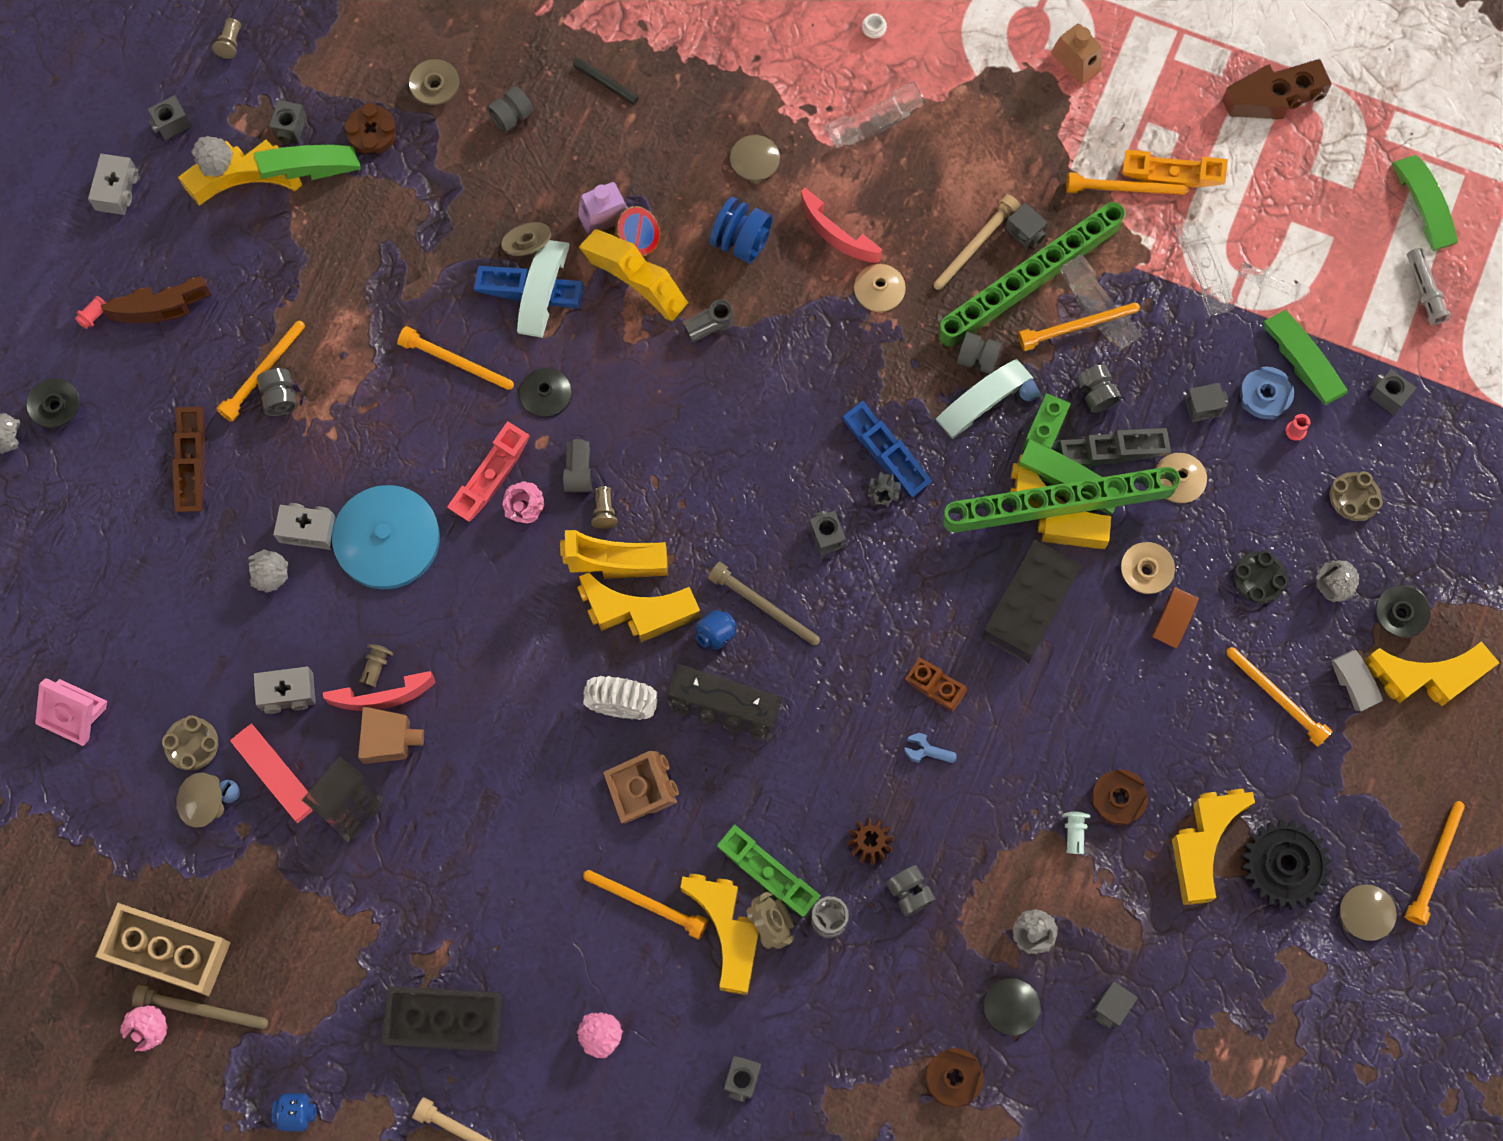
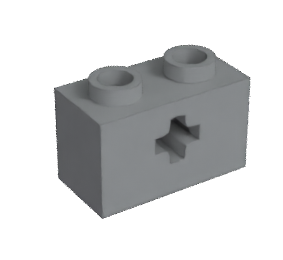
[88,154,138,215]
[273,503,336,550]
[254,666,316,714]

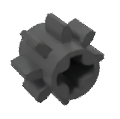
[868,472,901,507]

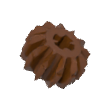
[847,817,894,865]

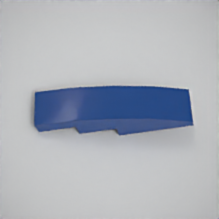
[474,266,584,309]
[841,401,932,498]

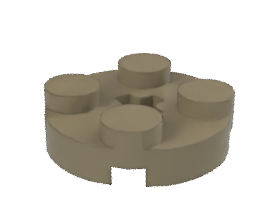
[747,892,794,949]

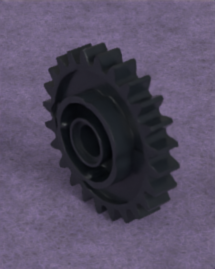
[1240,819,1332,910]

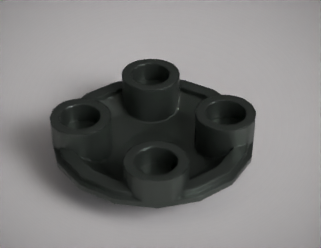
[1234,550,1288,604]
[984,978,1040,1035]

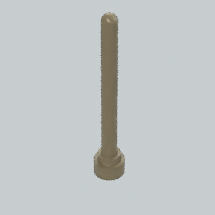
[708,561,820,645]
[132,984,268,1029]

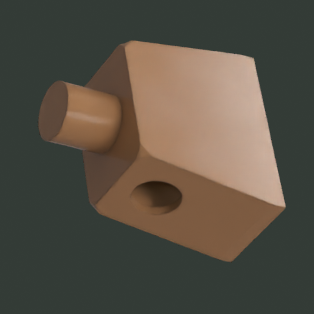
[1051,23,1102,85]
[358,707,424,764]

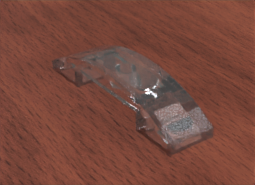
[824,81,925,148]
[1173,218,1235,317]
[1060,254,1142,351]

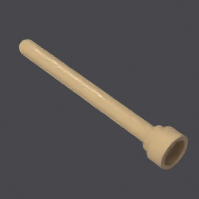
[934,194,1021,290]
[412,1097,492,1141]

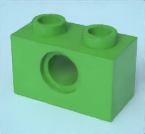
[1023,393,1071,450]

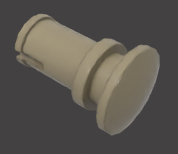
[212,18,241,59]
[591,486,618,529]
[359,644,394,687]

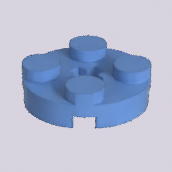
[1240,367,1294,420]

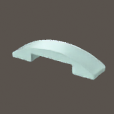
[517,240,570,338]
[936,359,1033,439]

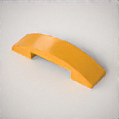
[1123,150,1228,187]

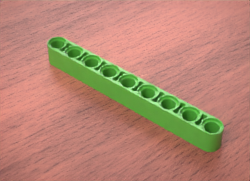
[938,202,1125,346]
[943,467,1180,533]

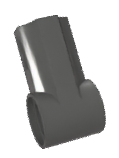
[682,299,734,343]
[563,439,592,492]

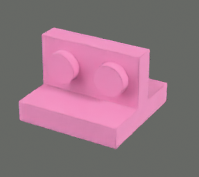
[35,678,107,746]

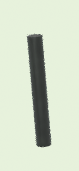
[573,58,639,105]

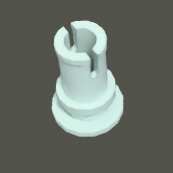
[1062,812,1090,854]

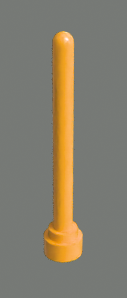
[1066,172,1189,195]
[1018,303,1140,351]
[216,321,305,422]
[397,326,514,390]
[1226,647,1333,747]
[1405,801,1465,926]
[583,870,709,940]

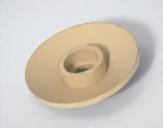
[854,264,905,312]
[1156,453,1207,503]
[1121,542,1175,594]

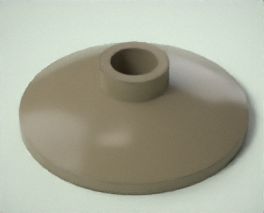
[409,59,459,105]
[501,222,551,256]

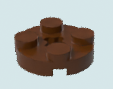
[344,103,396,154]
[1092,769,1148,826]
[926,1048,984,1107]

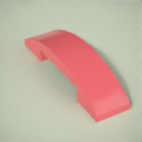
[801,188,882,264]
[447,421,530,522]
[323,671,435,711]

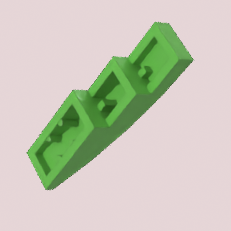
[254,145,361,180]
[1264,310,1348,405]
[1018,439,1120,515]

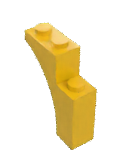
[178,140,302,206]
[579,229,688,322]
[1010,455,1111,549]
[560,530,668,579]
[577,573,701,643]
[1364,641,1499,706]
[1172,789,1255,905]
[680,874,759,995]

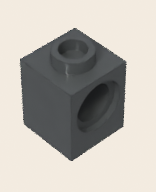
[148,95,192,140]
[270,100,307,143]
[1005,202,1048,249]
[1369,369,1416,416]
[1184,383,1228,422]
[809,511,846,556]
[1092,981,1138,1029]
[724,1056,761,1103]

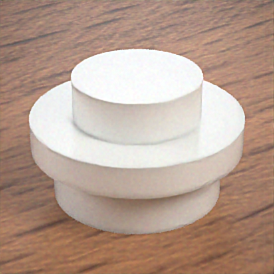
[862,14,887,38]

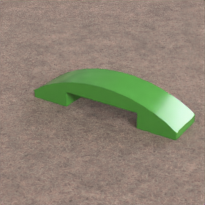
[1392,155,1458,251]
[717,824,821,918]

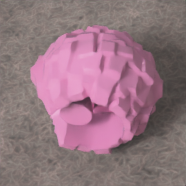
[502,481,544,524]
[121,1006,167,1051]
[577,1012,623,1058]

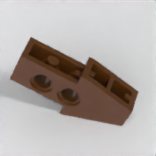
[1222,58,1332,120]

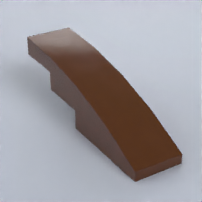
[173,406,205,512]

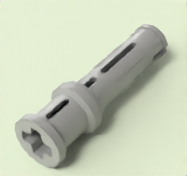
[1406,248,1452,325]

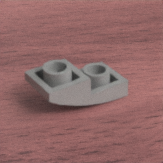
[1331,650,1383,711]

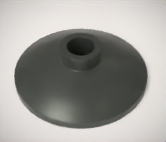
[519,368,572,418]
[26,378,80,428]
[1376,585,1431,638]

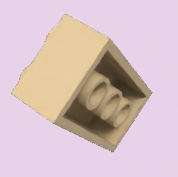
[96,903,230,996]

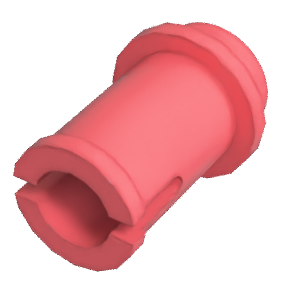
[75,296,106,329]
[1285,414,1311,441]

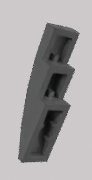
[1057,428,1171,467]

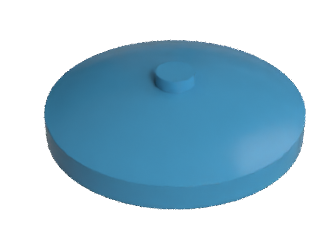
[332,485,440,589]

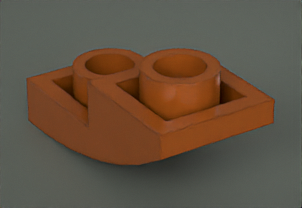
[1151,586,1199,649]
[905,657,967,712]

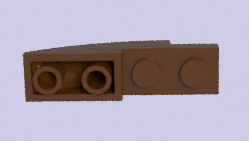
[101,276,211,323]

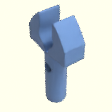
[904,733,957,763]

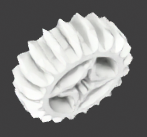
[583,676,657,720]

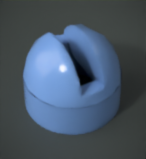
[1019,378,1041,401]
[219,780,240,803]

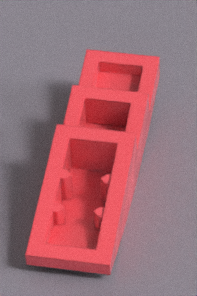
[230,723,319,823]

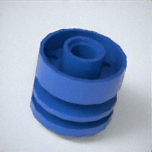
[709,196,773,264]

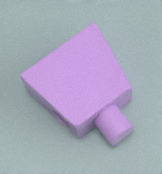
[578,182,628,236]

